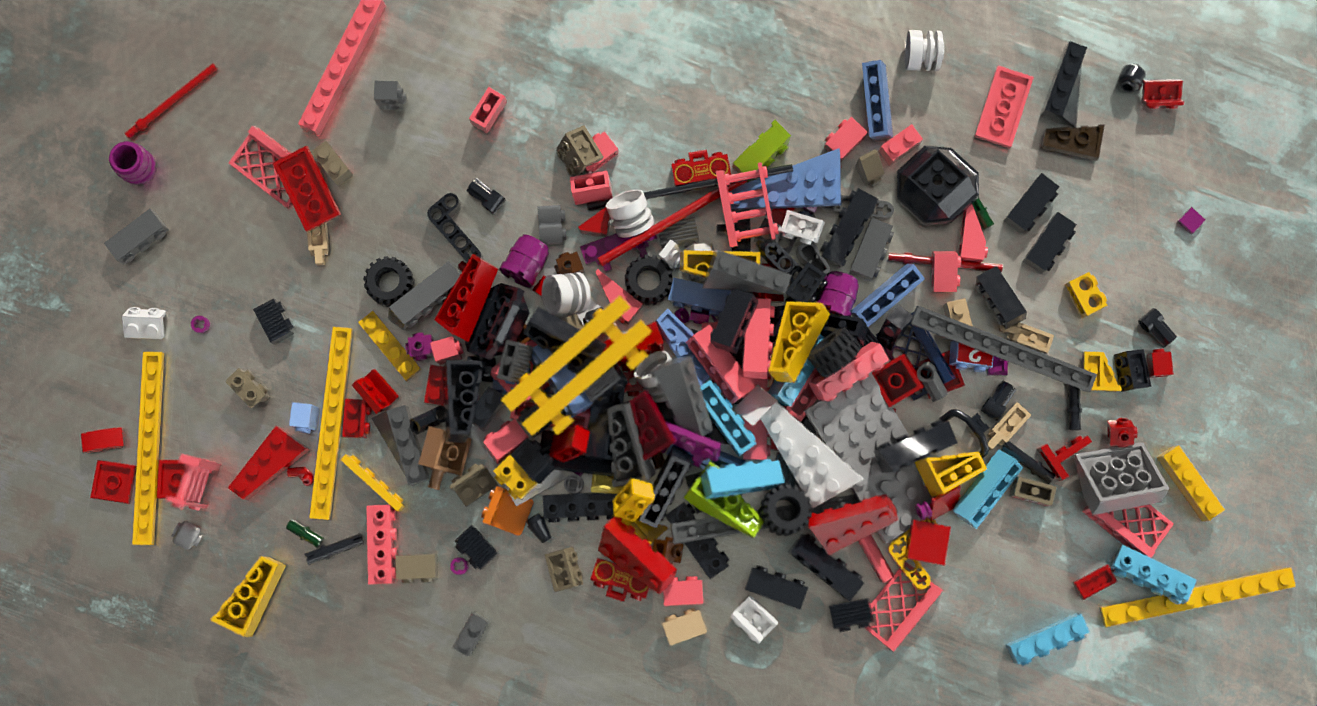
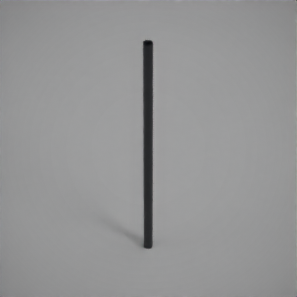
[587,164,794,210]

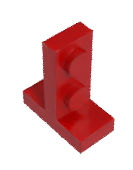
[1037,435,1092,481]

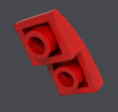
[81,427,124,453]

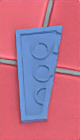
[656,309,710,386]

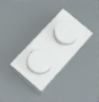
[659,240,681,272]

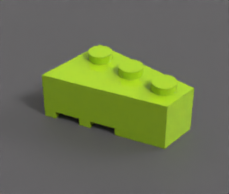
[732,120,791,183]

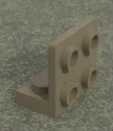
[556,125,603,177]
[449,463,498,507]

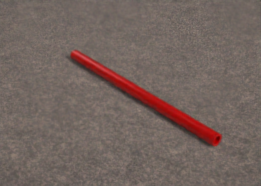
[597,180,747,266]

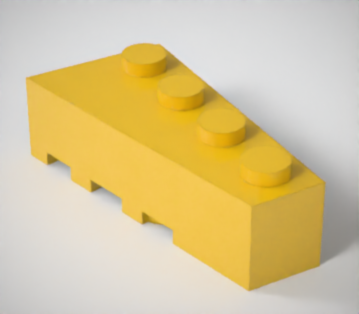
[680,250,760,278]
[769,302,830,383]
[211,556,286,637]

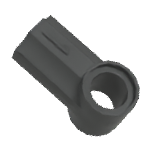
[917,362,948,402]

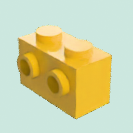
[493,455,538,500]
[613,478,655,522]

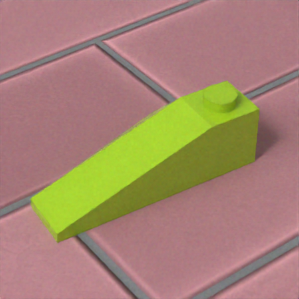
[683,461,764,538]

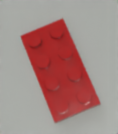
[273,146,341,232]

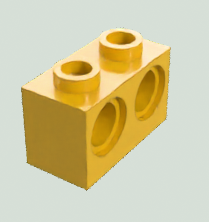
[1065,272,1108,319]

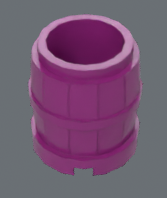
[109,141,156,185]
[499,234,549,288]
[815,271,859,316]

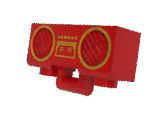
[671,149,731,186]
[590,558,649,602]

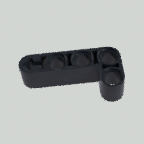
[427,193,483,263]
[759,241,820,305]

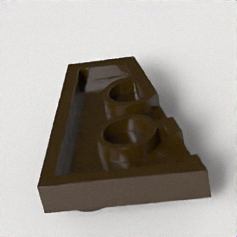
[1041,124,1105,161]

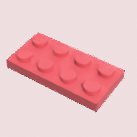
[974,66,1034,148]

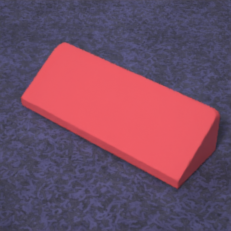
[858,535,894,583]

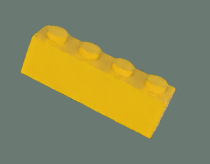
[1156,445,1225,522]

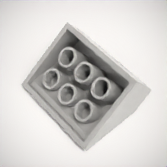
[1074,442,1169,515]

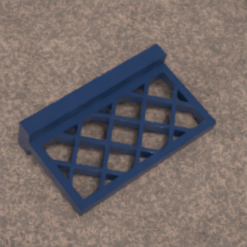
[876,312,955,401]

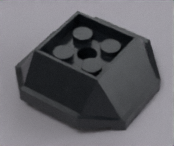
[897,145,979,226]
[465,283,530,361]

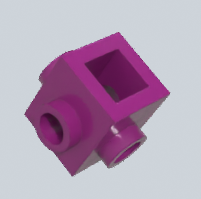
[405,333,434,361]

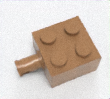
[418,427,472,490]

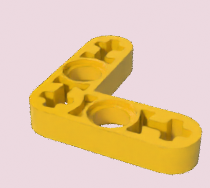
[888,517,937,590]

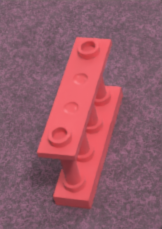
[716,163,779,248]
[166,454,221,511]

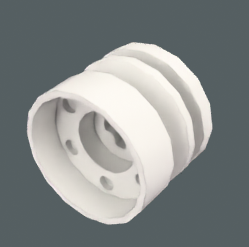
[905,30,944,71]
[606,189,654,238]
[542,272,590,315]
[634,350,672,403]

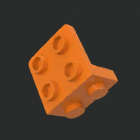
[481,486,534,536]

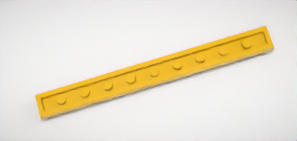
[309,327,353,520]
[132,352,164,545]
[1100,567,1296,627]

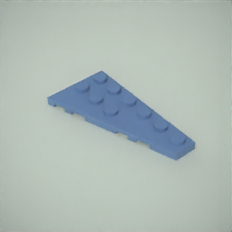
[729,148,841,210]

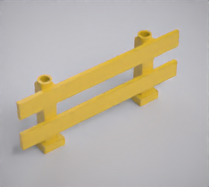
[501,295,652,435]

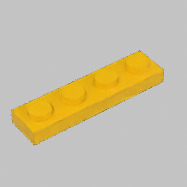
[358,311,422,381]
[340,454,405,512]

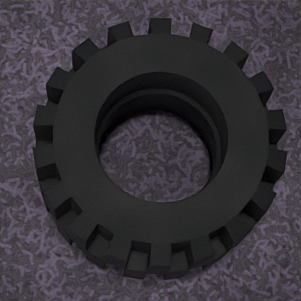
[625,255,673,305]
[363,256,415,307]
[808,328,861,377]
[759,484,812,536]

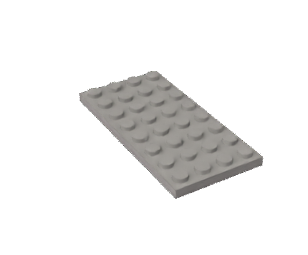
[804,372,938,544]

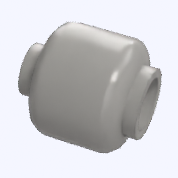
[171,521,202,550]

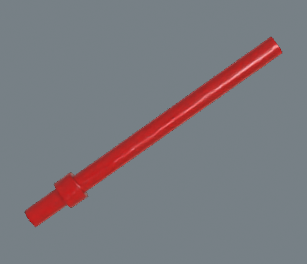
[124,63,218,139]
[888,253,1003,272]

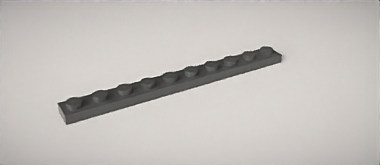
[910,306,1097,392]
[670,494,859,544]

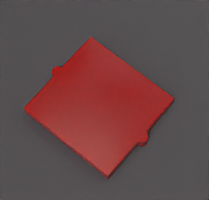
[928,485,961,521]

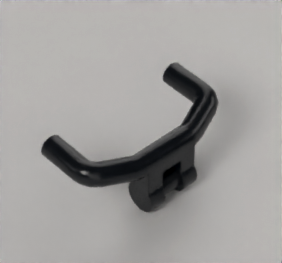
[939,409,990,459]

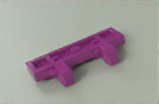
[580,225,657,273]
[661,421,721,468]

